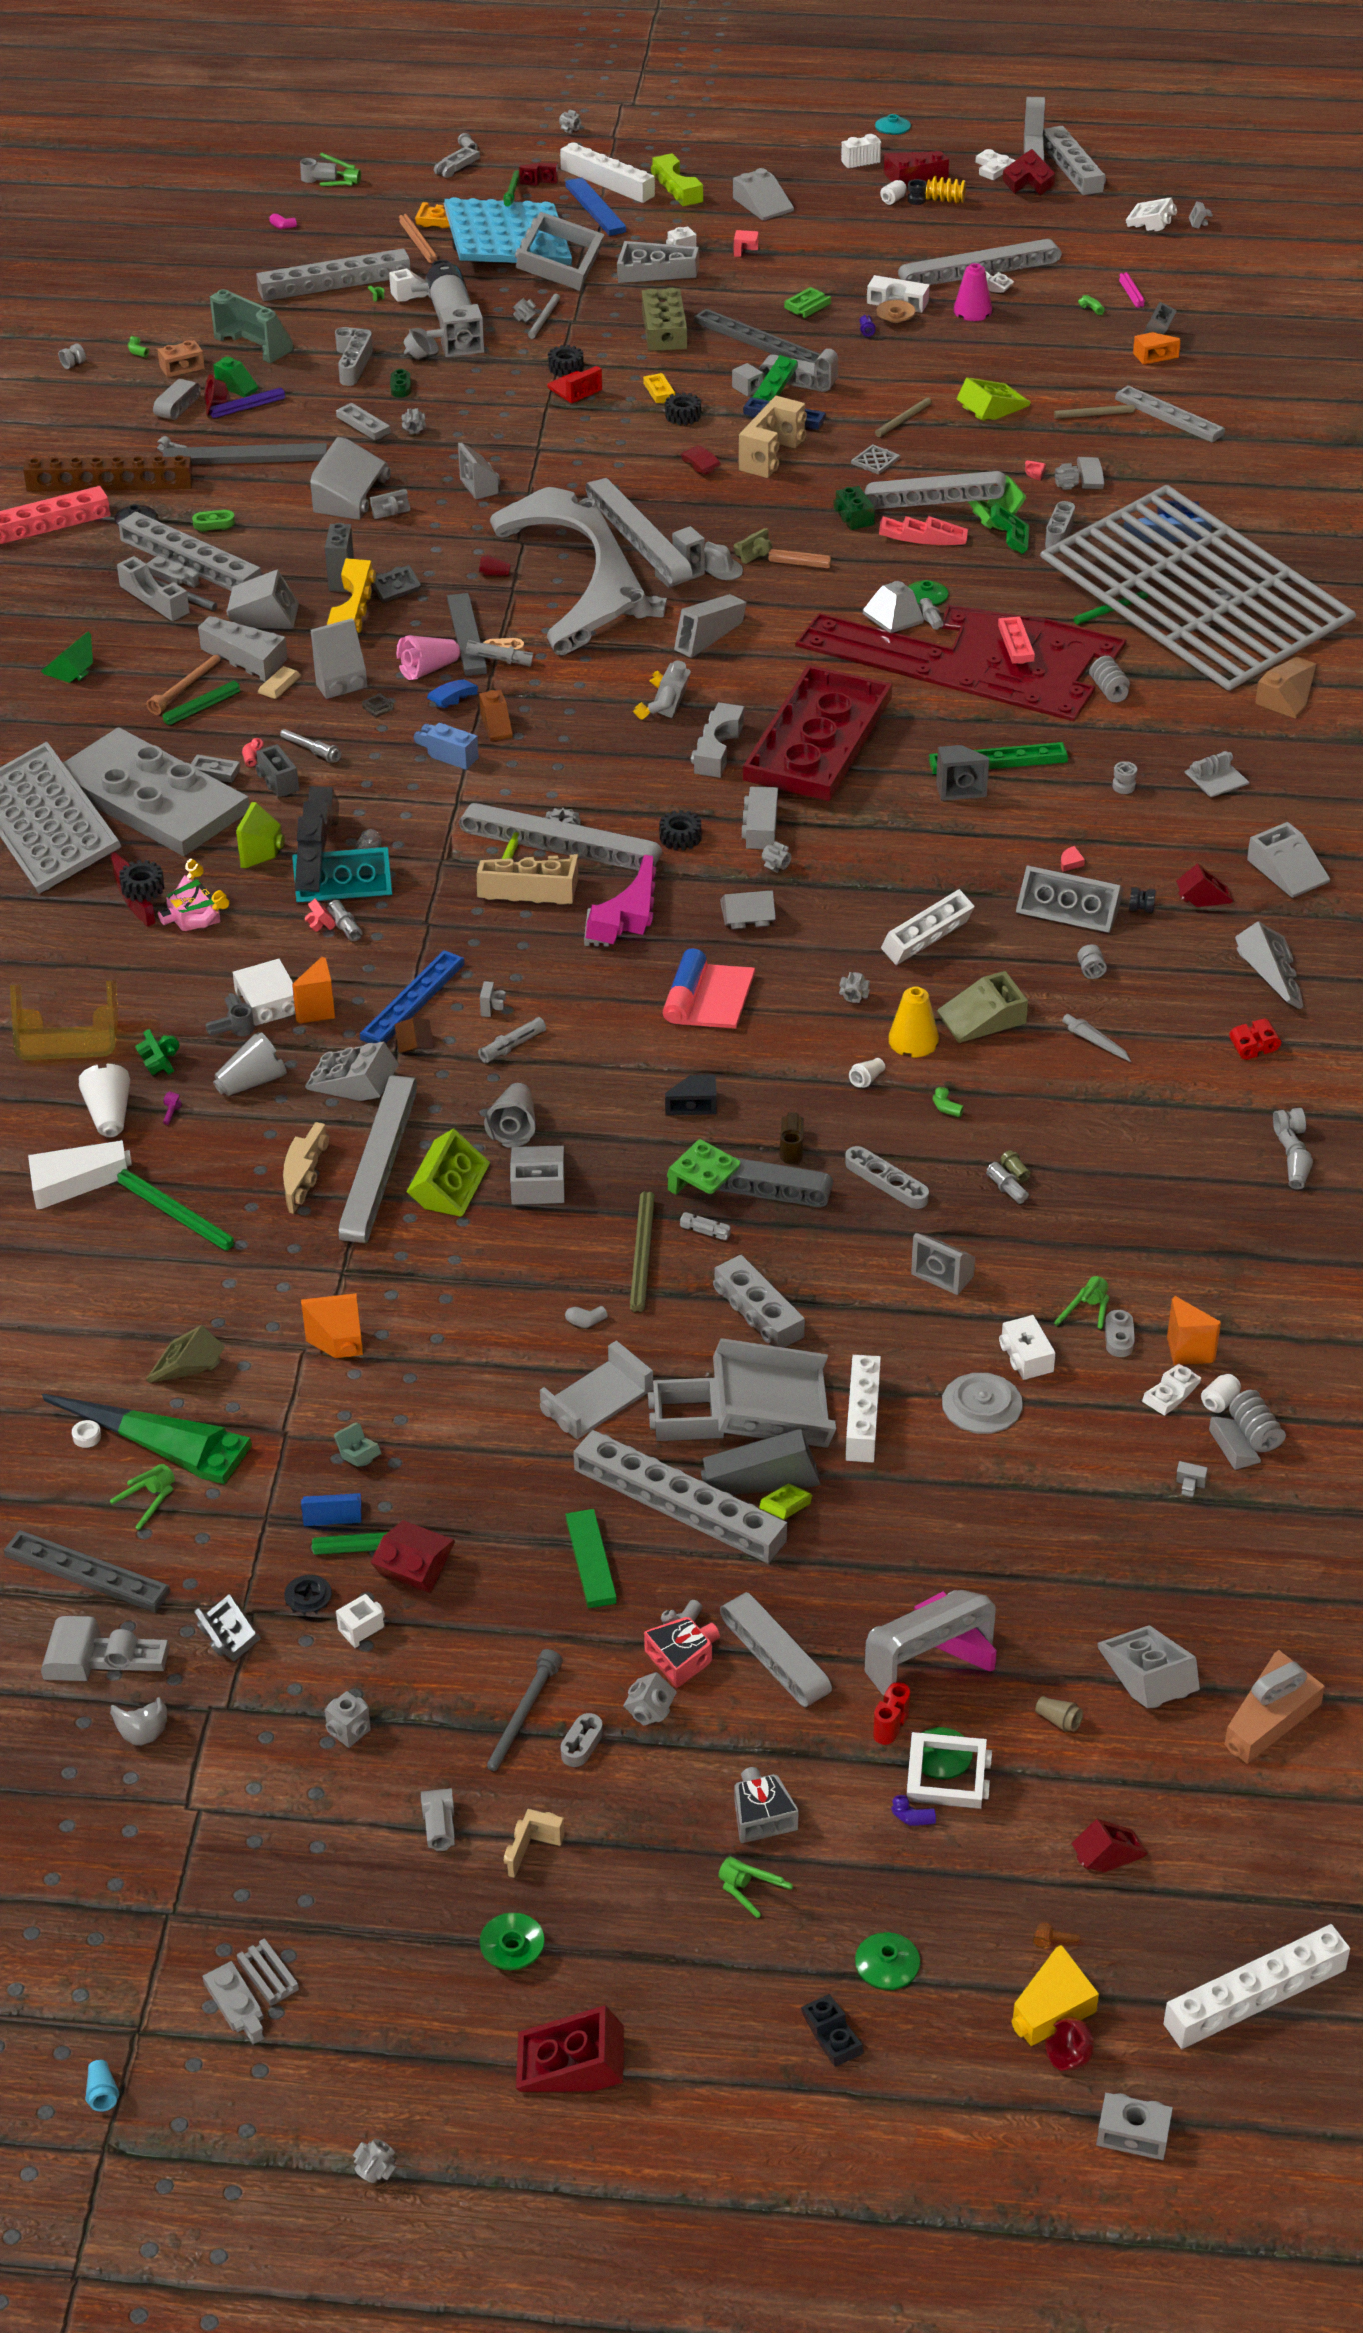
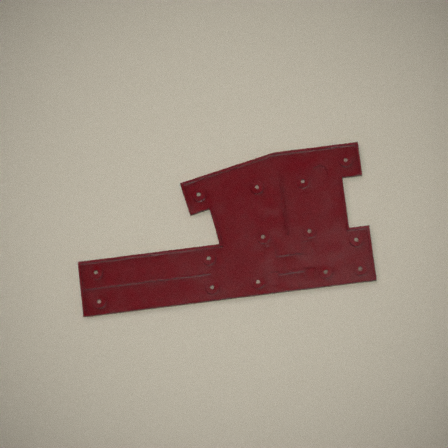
[795,605,1127,722]

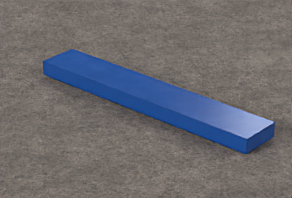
[565,177,626,236]
[360,950,465,1044]

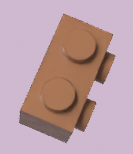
[157,340,205,378]

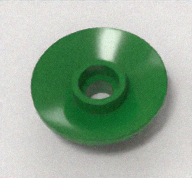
[908,580,948,606]
[921,1727,972,1780]
[480,1913,544,1970]
[855,1932,920,1990]

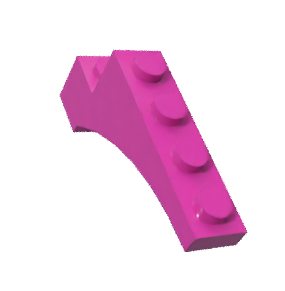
[585,854,656,944]

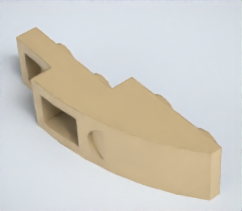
[283,1122,329,1214]

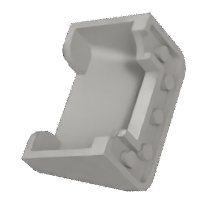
[311,437,391,520]

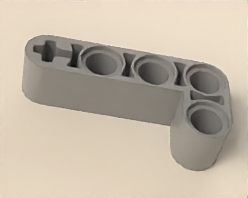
[335,327,373,386]
[759,349,838,392]

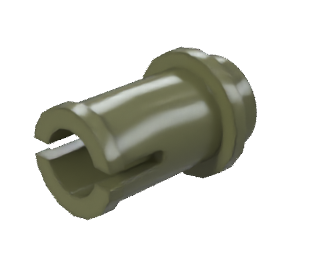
[1000,1150,1031,1183]

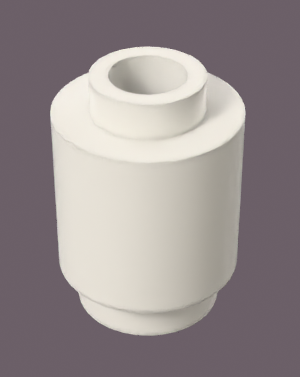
[880,180,907,205]
[1201,1374,1241,1413]

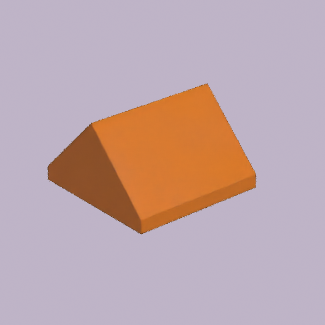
[292,957,335,1024]
[1167,1296,1221,1365]

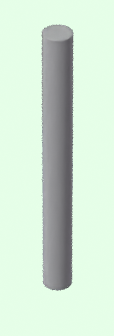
[528,294,560,339]

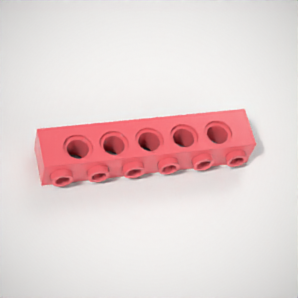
[0,486,111,544]

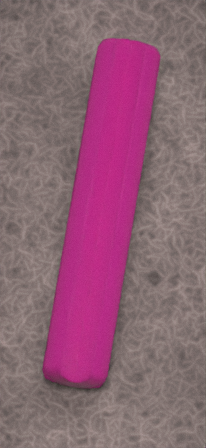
[1119,272,1145,308]

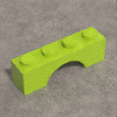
[651,153,703,206]

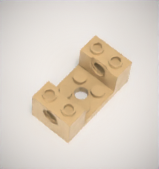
[739,396,807,478]

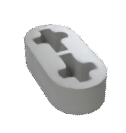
[1251,1662,1307,1705]
[561,1713,603,1767]

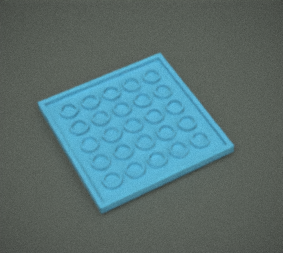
[444,197,572,265]

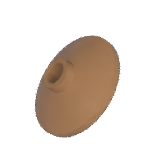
[877,300,915,323]

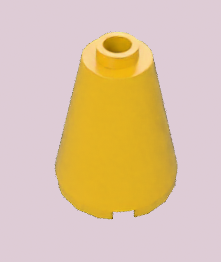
[889,987,939,1058]

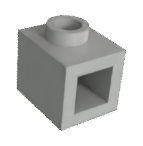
[732,363,763,397]

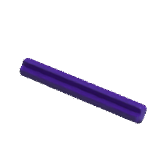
[210,388,285,418]

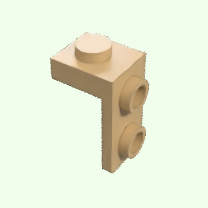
[504,1809,564,1878]

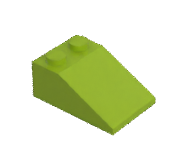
[957,377,1031,421]

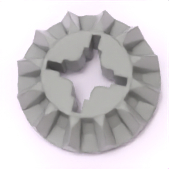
[544,807,581,826]

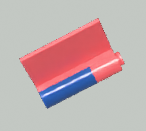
[662,948,755,1029]

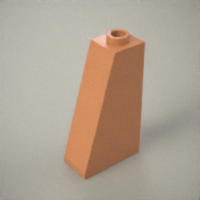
[1225,1650,1325,1764]

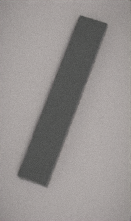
[447,593,487,676]
[4,1530,171,1613]

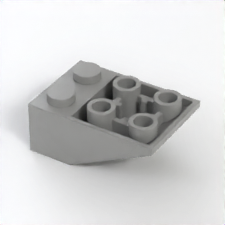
[1247,822,1330,898]
[305,1041,399,1101]
[510,1146,564,1204]

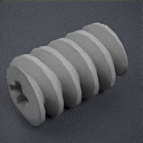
[1089,656,1130,702]
[1229,1390,1286,1452]

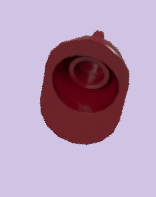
[204,374,230,416]

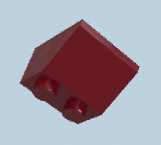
[370,1520,455,1593]

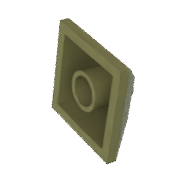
[146,1325,225,1383]

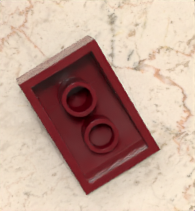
[516,2005,624,2092]

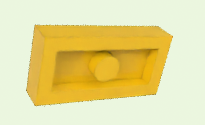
[643,373,675,403]

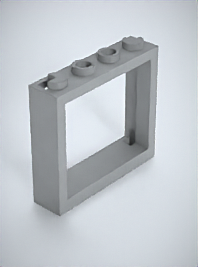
[515,212,604,290]

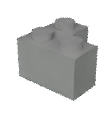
[655,526,705,588]

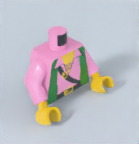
[158,859,229,931]

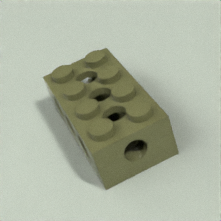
[642,287,687,351]

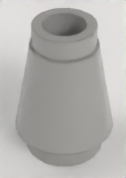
[1287,1149,1313,1189]

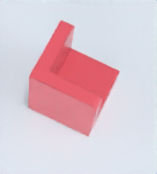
[734,230,759,257]

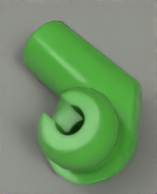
[1078,295,1105,315]
[128,336,149,358]
[933,1087,964,1117]

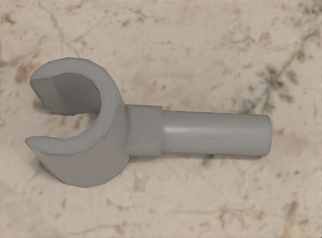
[157,436,187,452]

